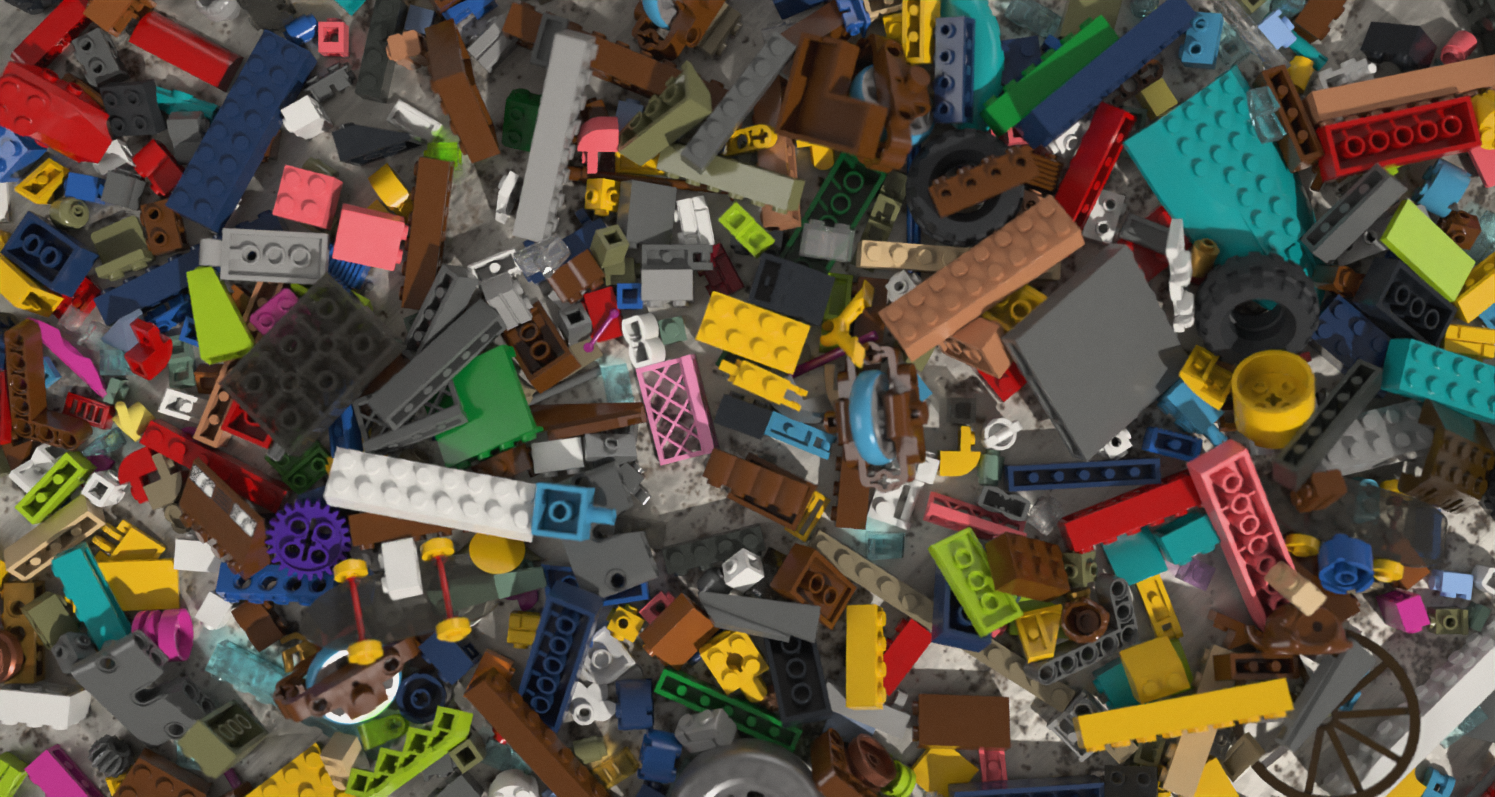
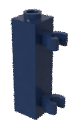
[522,208,607,286]

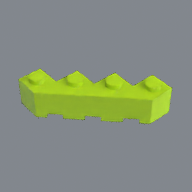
[345,706,473,797]

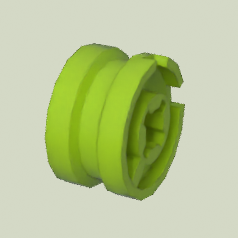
[880,760,916,797]

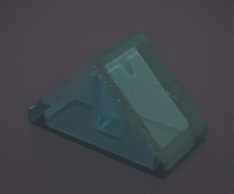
[865,531,905,560]

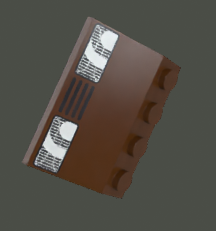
[179,458,271,580]

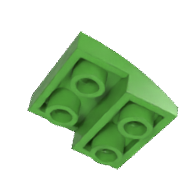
[264,424,331,495]

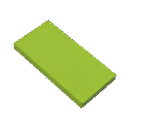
[1380,199,1475,302]
[927,526,1023,638]

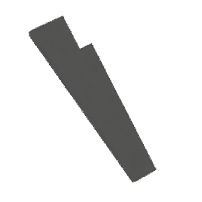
[1275,637,1376,752]

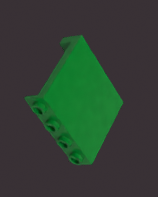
[424,344,544,471]

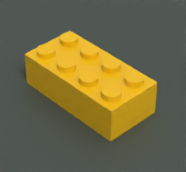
[696,291,810,375]

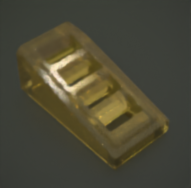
[589,746,640,791]

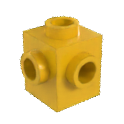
[584,178,621,217]
[606,603,646,642]

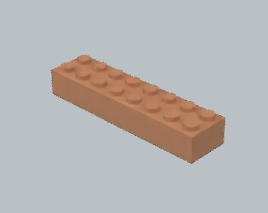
[878,194,1085,362]

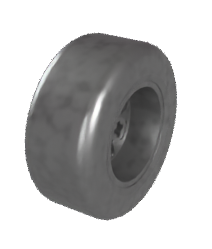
[671,738,823,797]

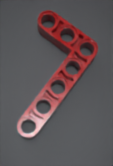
[10,0,93,69]

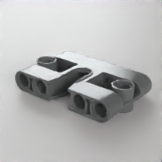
[557,460,659,598]
[71,630,216,749]

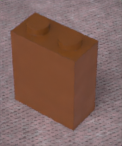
[639,593,720,671]

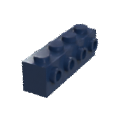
[932,16,975,124]

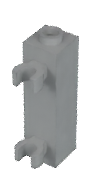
[825,666,911,739]

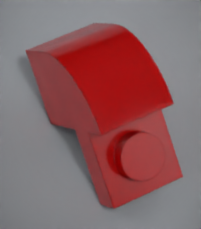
[124,318,173,381]
[118,446,158,504]

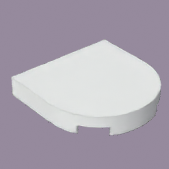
[581,624,637,684]

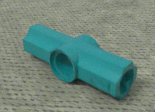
[156,86,220,125]

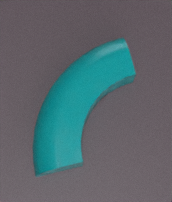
[940,0,1004,132]

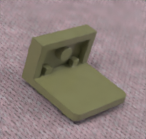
[91,216,156,281]

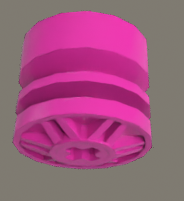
[131,608,194,662]

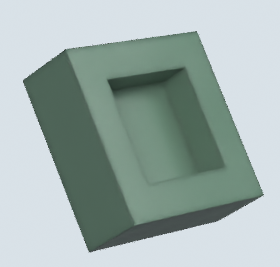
[658,316,688,345]
[103,377,129,404]
[1465,602,1492,632]

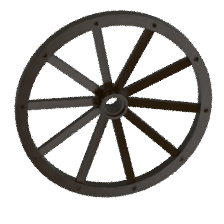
[1232,629,1421,797]

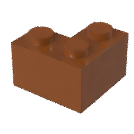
[83,0,157,38]

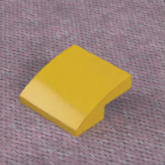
[1179,344,1233,410]
[911,749,979,797]

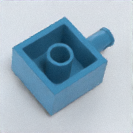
[1156,377,1228,447]
[531,482,616,541]

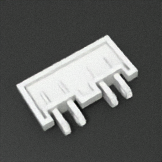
[1166,219,1195,332]

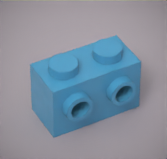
[1178,12,1224,70]

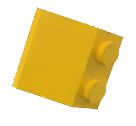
[1119,635,1190,704]

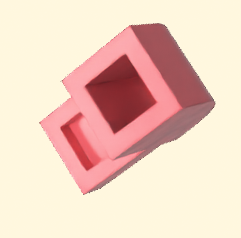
[577,116,619,174]

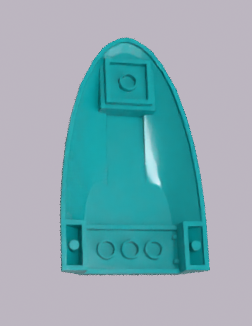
[1122,64,1325,311]

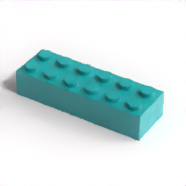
[1381,339,1495,425]

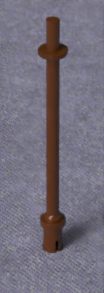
[567,164,734,202]

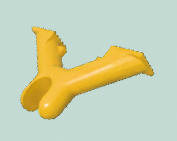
[820,280,875,368]

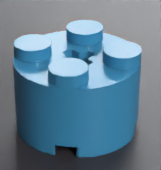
[1410,159,1472,218]

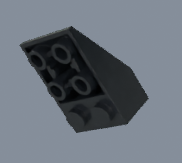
[747,253,835,326]

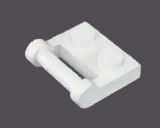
[867,469,925,530]

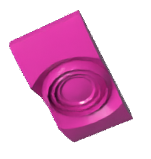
[26,317,107,403]

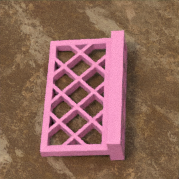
[636,354,720,466]

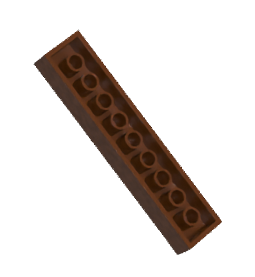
[502,1,746,130]

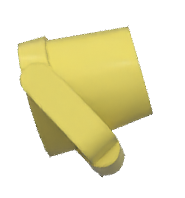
[112,401,156,442]

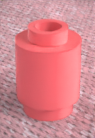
[1440,30,1477,64]

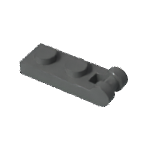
[642,244,713,271]

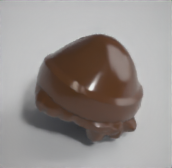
[1060,597,1110,643]

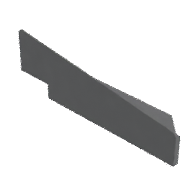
[699,591,821,643]

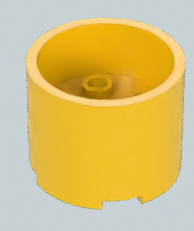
[1232,350,1315,449]

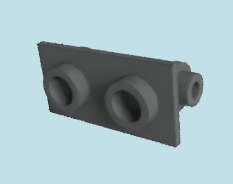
[303,61,357,103]

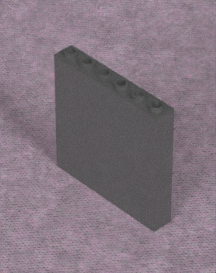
[1001,243,1189,462]

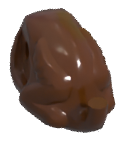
[1244,603,1353,655]

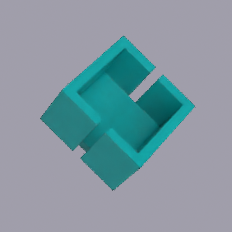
[1151,510,1221,566]

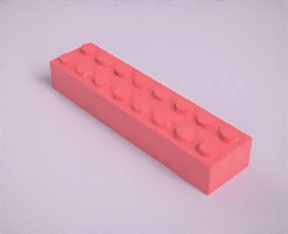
[1186,439,1296,632]

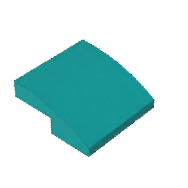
[1100,525,1168,586]

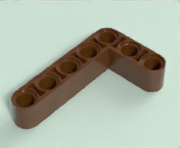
[4,319,93,451]
[810,728,879,797]

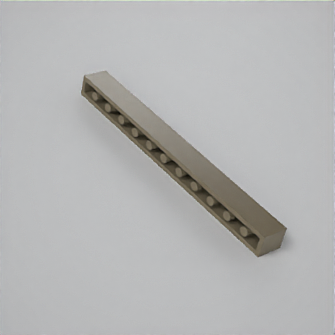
[807,527,1076,713]

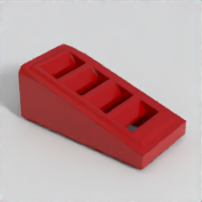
[62,392,116,430]

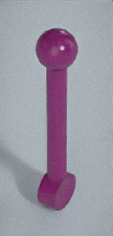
[583,308,619,352]

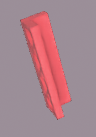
[923,491,1027,541]

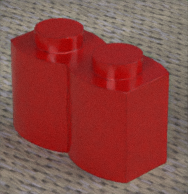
[131,138,185,198]

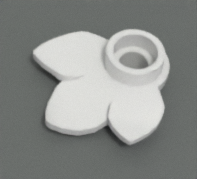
[572,681,616,725]

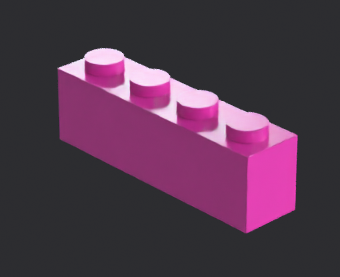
[24,744,105,797]

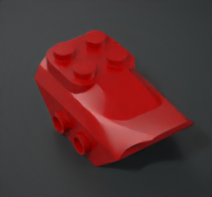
[0,61,112,164]

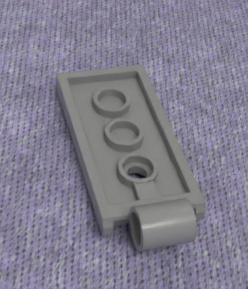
[199,228,330,285]

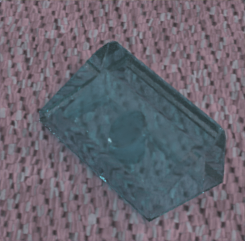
[601,363,634,403]

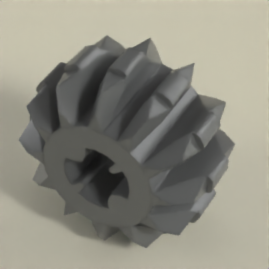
[88,734,135,778]

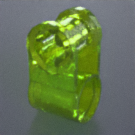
[357,713,410,751]

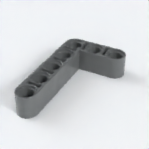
[1024,573,1139,685]

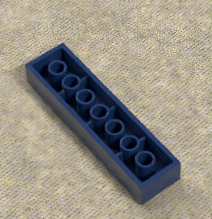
[1014,0,1197,150]
[165,29,317,235]

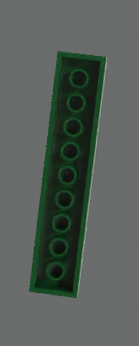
[715,152,888,372]

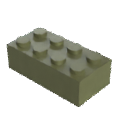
[177,699,269,779]

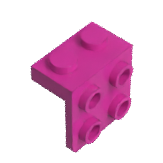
[250,288,322,355]

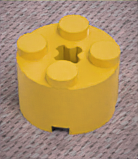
[1471,90,1495,150]

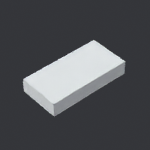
[386,99,443,147]

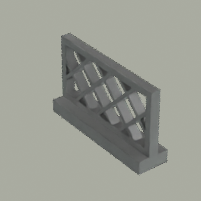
[351,378,469,456]

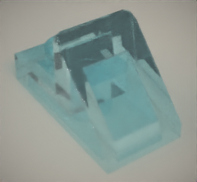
[100,350,138,376]

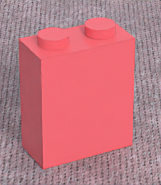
[332,203,408,271]

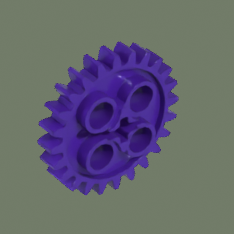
[265,497,352,581]

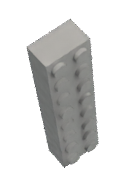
[512,29,598,243]

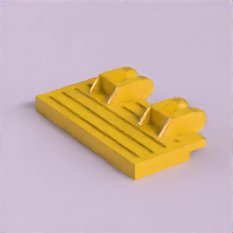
[64,519,167,608]

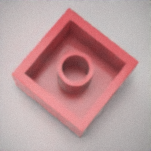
[273,165,343,231]

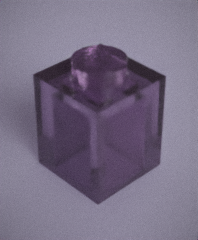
[1175,557,1216,591]

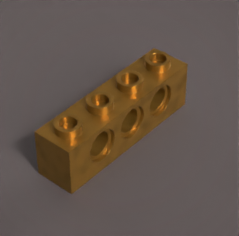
[1,580,45,684]

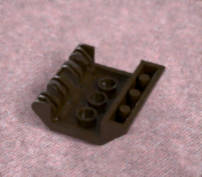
[1397,398,1495,514]

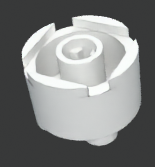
[488,769,539,797]

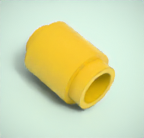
[1287,56,1314,93]

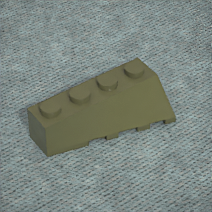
[618,60,712,166]

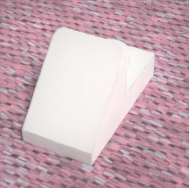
[157,387,209,424]

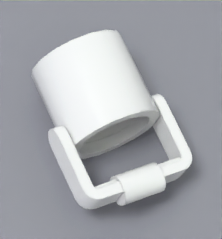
[980,417,1023,450]

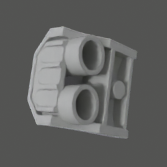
[1046,688,1108,763]

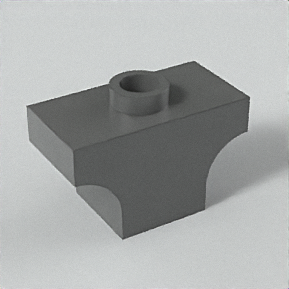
[583,434,637,468]

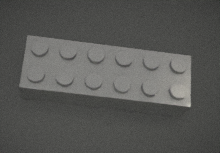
[1274,400,1434,476]

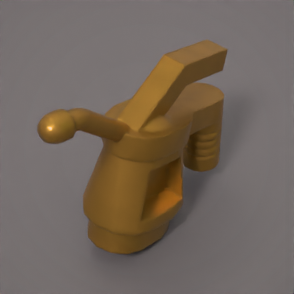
[280,628,322,673]

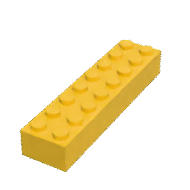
[1072,678,1293,752]

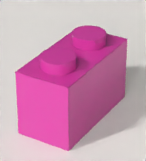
[1376,588,1430,634]

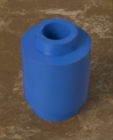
[282,12,318,46]

